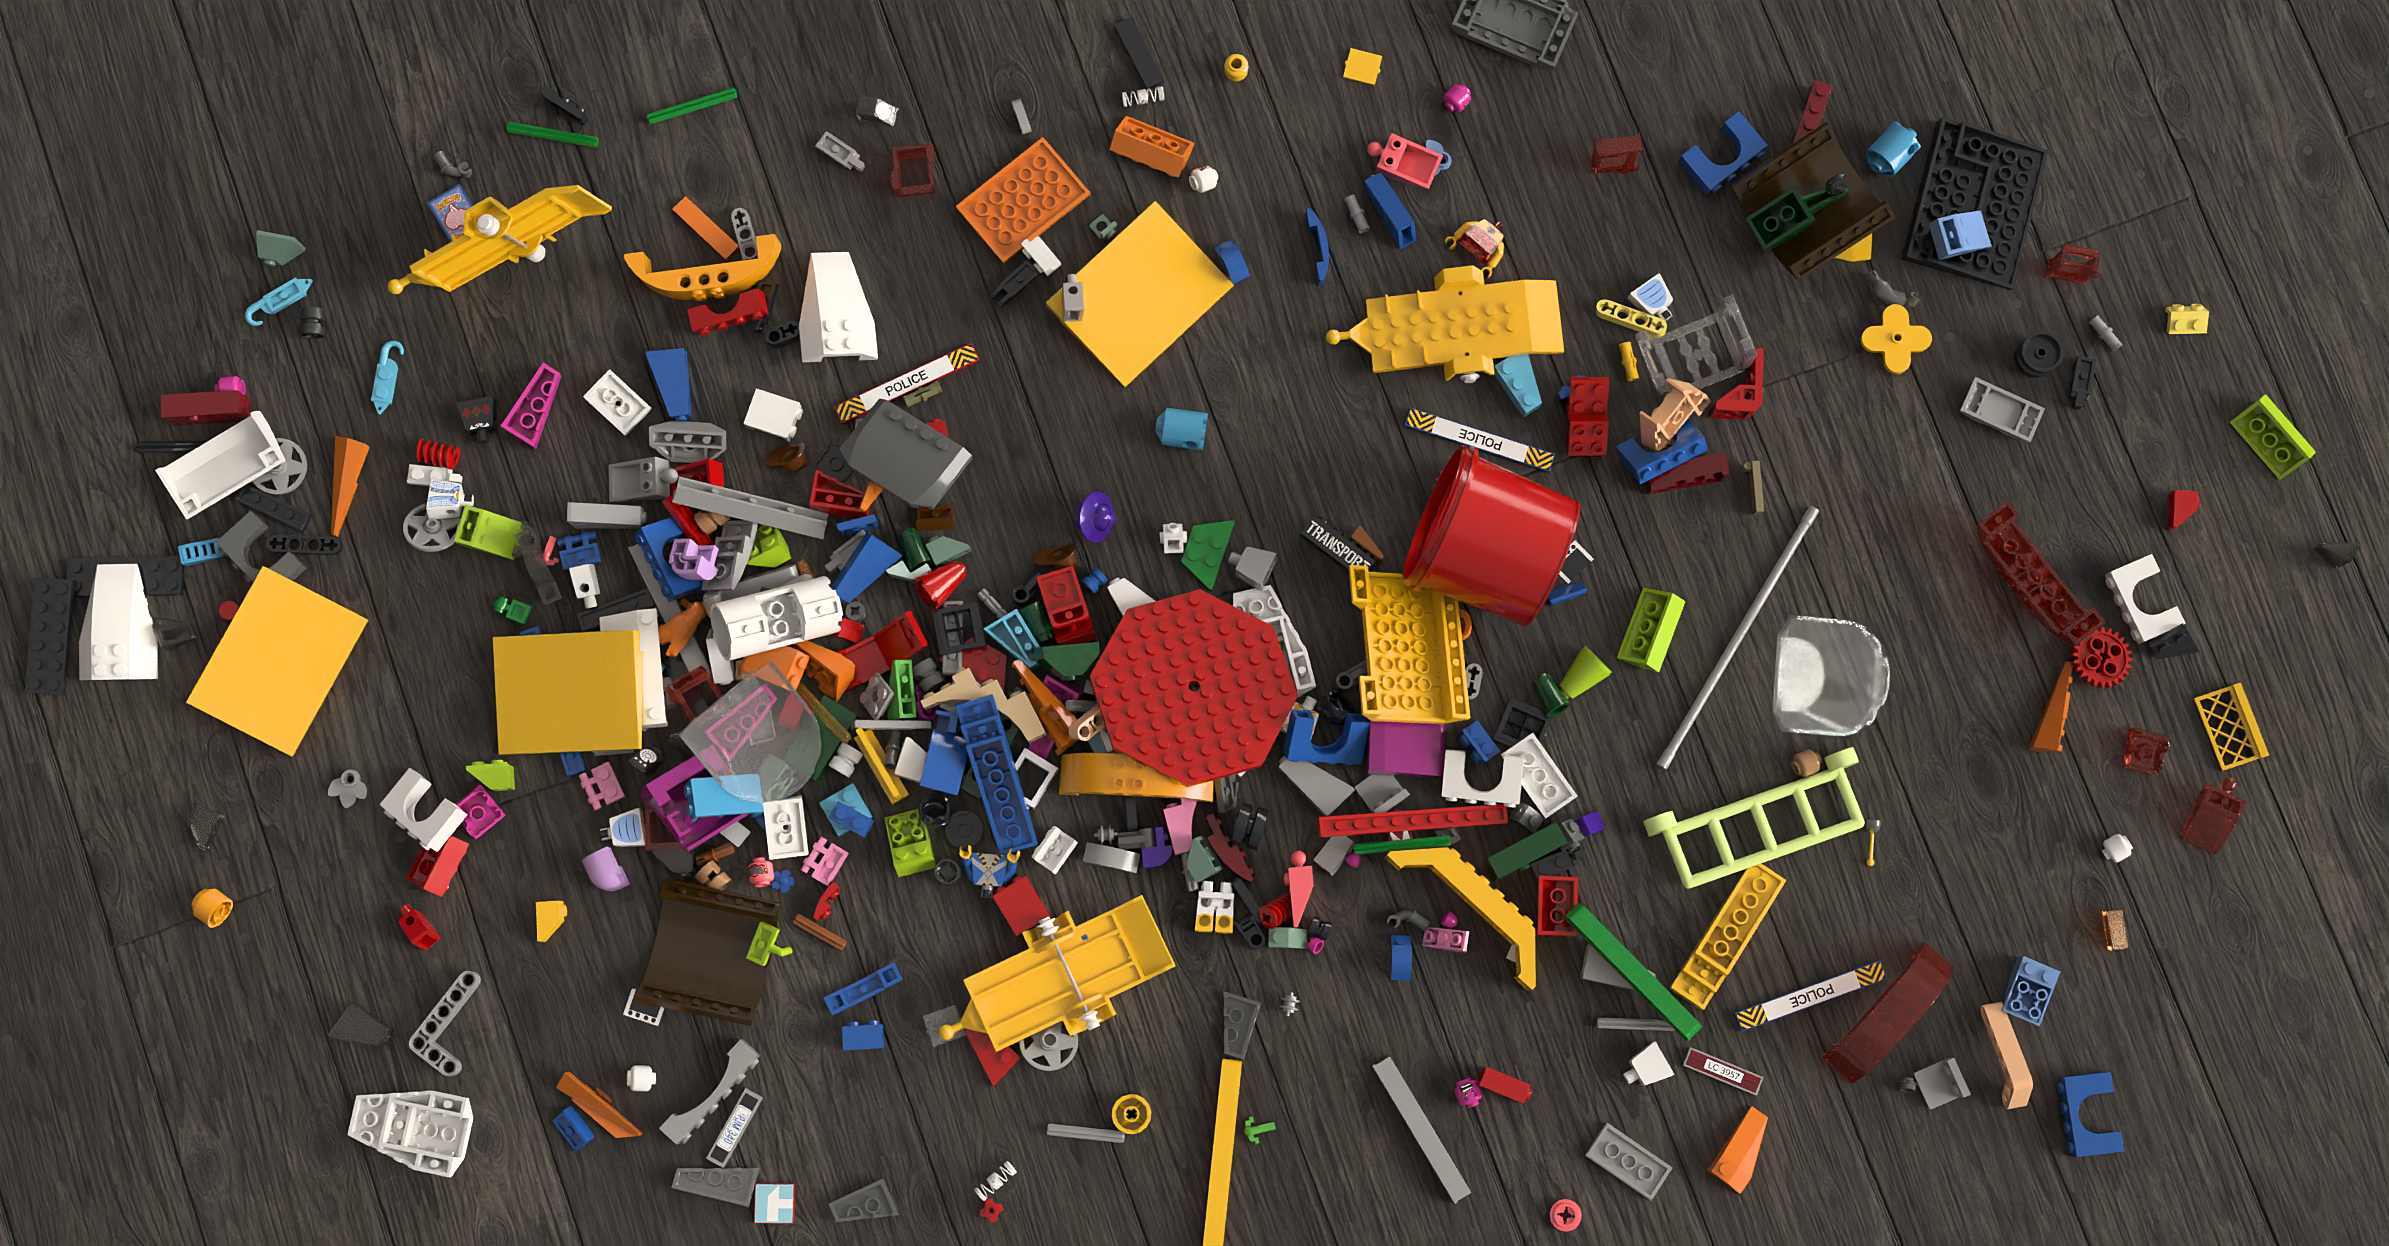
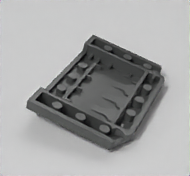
[1451,0,1578,70]
[839,398,972,510]

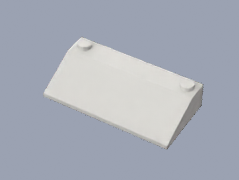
[155,411,285,519]
[599,608,668,729]

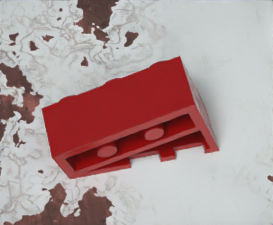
[809,469,871,519]

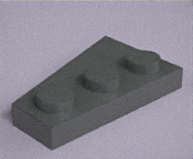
[829,1179,899,1222]

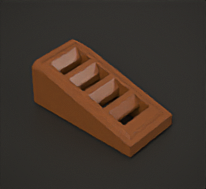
[1350,525,1384,562]

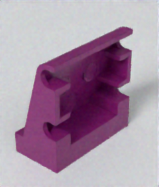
[1367,719,1445,778]
[640,746,749,852]

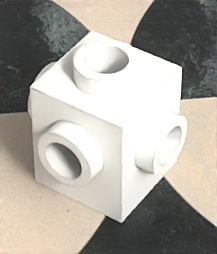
[1160,523,1187,553]

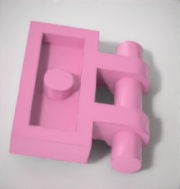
[579,761,626,811]
[800,837,849,887]

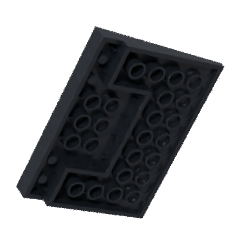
[1901,117,2049,290]

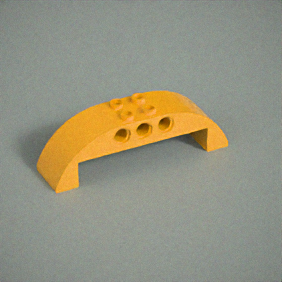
[624,234,781,301]
[1059,753,1214,802]

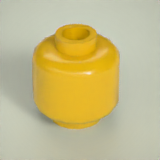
[1224,54,1248,82]

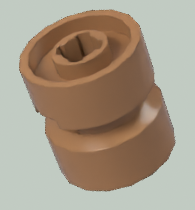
[694,509,730,535]
[695,860,732,890]

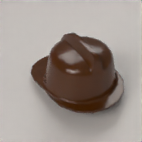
[765,443,808,472]
[1034,543,1078,571]

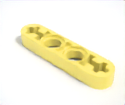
[1596,299,1667,338]

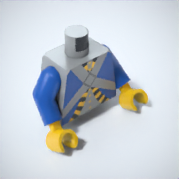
[959,845,1020,898]

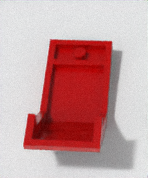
[837,611,928,693]

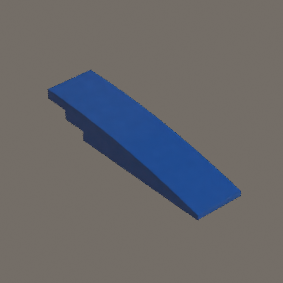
[955,694,1038,855]

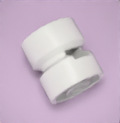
[828,742,863,778]

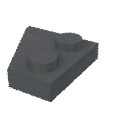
[1214,774,1239,813]

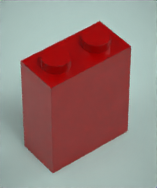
[993,875,1051,937]
[1477,1067,1532,1104]

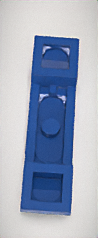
[1306,208,1329,286]
[824,962,903,1016]

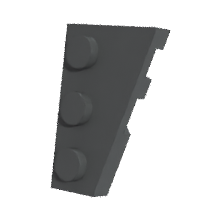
[1223,991,1261,1060]

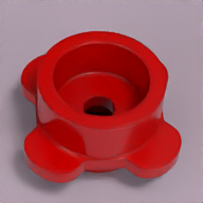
[980,1199,1003,1222]

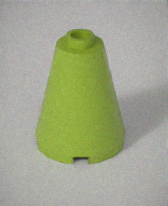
[1559,646,1612,699]

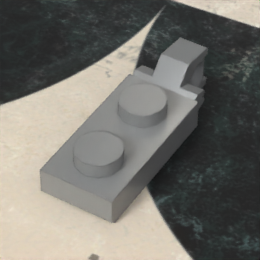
[815,131,865,172]
[825,530,866,574]

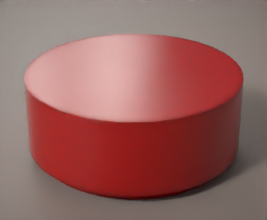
[219,601,240,621]

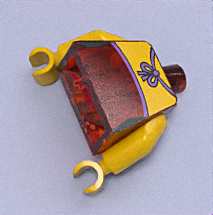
[1445,219,1504,279]

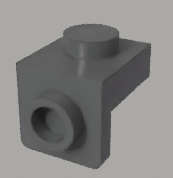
[1509,802,1544,834]
[1559,819,1585,852]

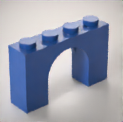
[1678,112,1768,195]
[1616,419,1708,484]
[635,517,703,602]
[1283,709,1370,765]
[2057,1072,2124,1157]

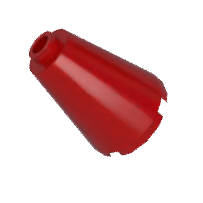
[912,561,967,611]

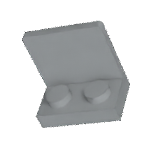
[1355,775,1410,813]
[1913,1058,1971,1109]

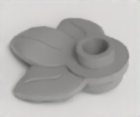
[328,770,367,808]

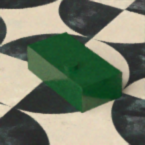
[783,695,859,783]
[1484,822,1568,881]

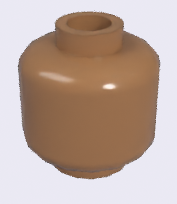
[1791,749,1822,777]

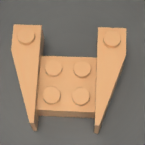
[1640,378,1711,452]

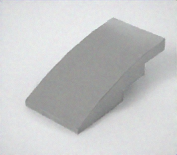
[702,520,758,591]

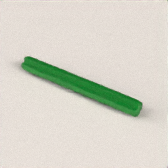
[647,87,737,124]
[506,122,599,148]
[1354,836,1450,855]

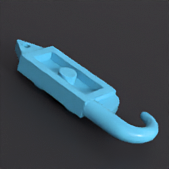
[245,277,313,326]
[371,341,404,415]

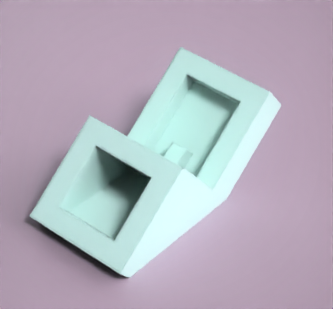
[886,560,931,583]

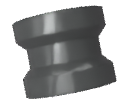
[845,601,866,623]

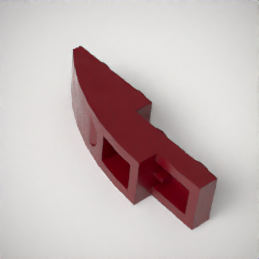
[1206,813,1255,883]

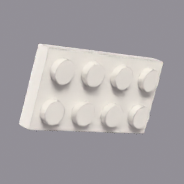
[1501,733,1578,818]

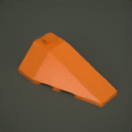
[787,640,855,702]
[1707,1106,1768,1194]

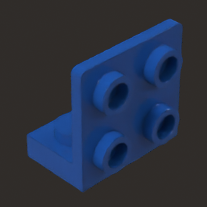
[1458,720,1500,765]

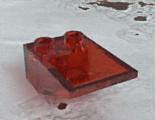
[2180,777,2247,854]

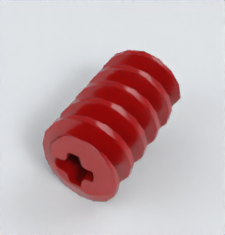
[417,438,460,469]
[1258,893,1293,929]

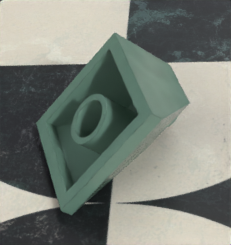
[256,230,305,267]
[1187,835,1224,883]

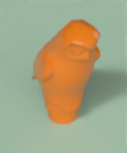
[658,602,706,657]

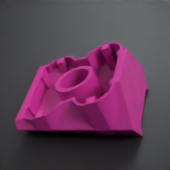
[454,784,505,840]

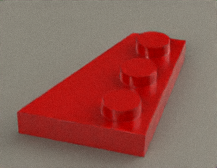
[965,1029,1021,1087]

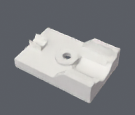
[583,369,652,436]
[763,795,808,860]

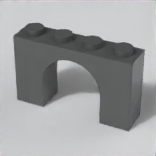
[216,511,307,584]

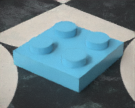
[820,783,872,837]

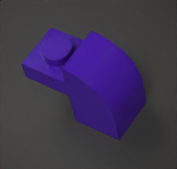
[1141,827,1173,869]

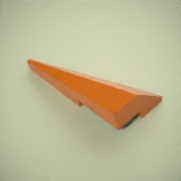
[331,436,370,537]
[1012,659,1082,755]
[2028,662,2074,753]

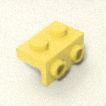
[2165,304,2209,334]

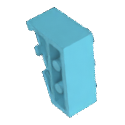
[1494,354,1542,418]
[984,609,1040,671]

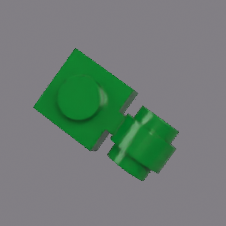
[493,596,532,625]

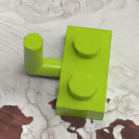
[746,922,793,966]

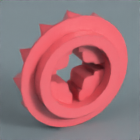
[1550,1199,1582,1231]

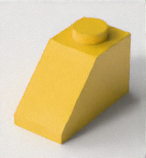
[536,901,567,942]

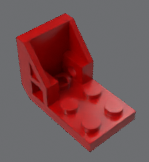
[1709,348,1764,420]

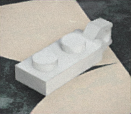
[407,464,462,487]

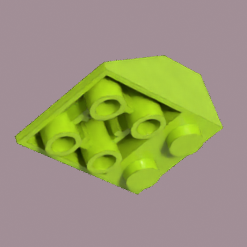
[454,505,526,560]
[885,809,936,877]

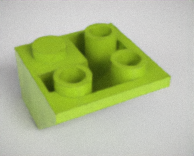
[747,525,791,567]
[466,760,515,791]

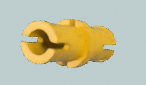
[1619,342,1639,382]

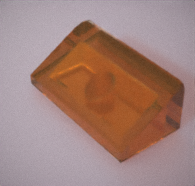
[2102,910,2128,951]

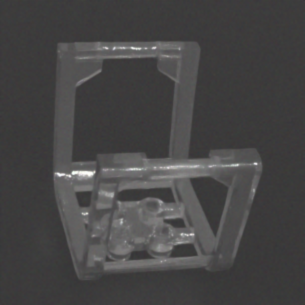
[1635,295,1757,397]

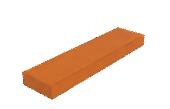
[672,196,739,261]

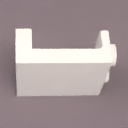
[744,389,803,441]

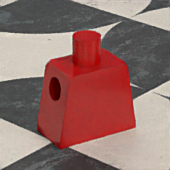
[398,904,441,950]

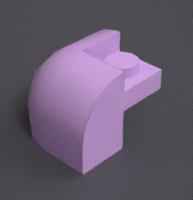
[669,539,719,581]
[582,847,630,891]

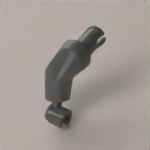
[1866,270,1920,307]

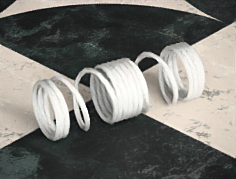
[1122,86,1164,107]
[974,1161,1017,1201]

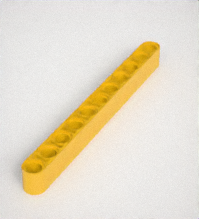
[1203,1059,1242,1246]

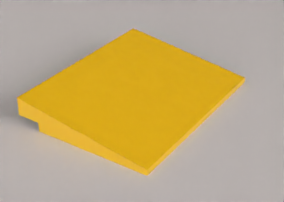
[1046,201,1234,387]
[186,566,369,756]
[493,630,643,755]

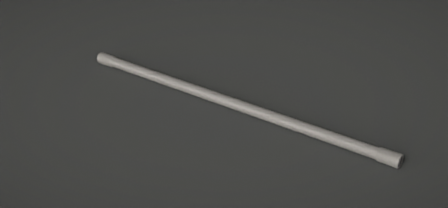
[1656,506,1819,770]

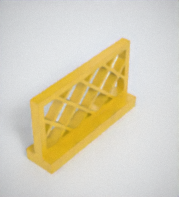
[2194,683,2269,771]
[854,727,909,805]

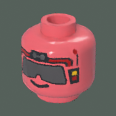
[747,858,774,887]

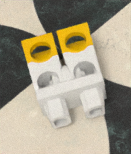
[1195,881,1234,934]

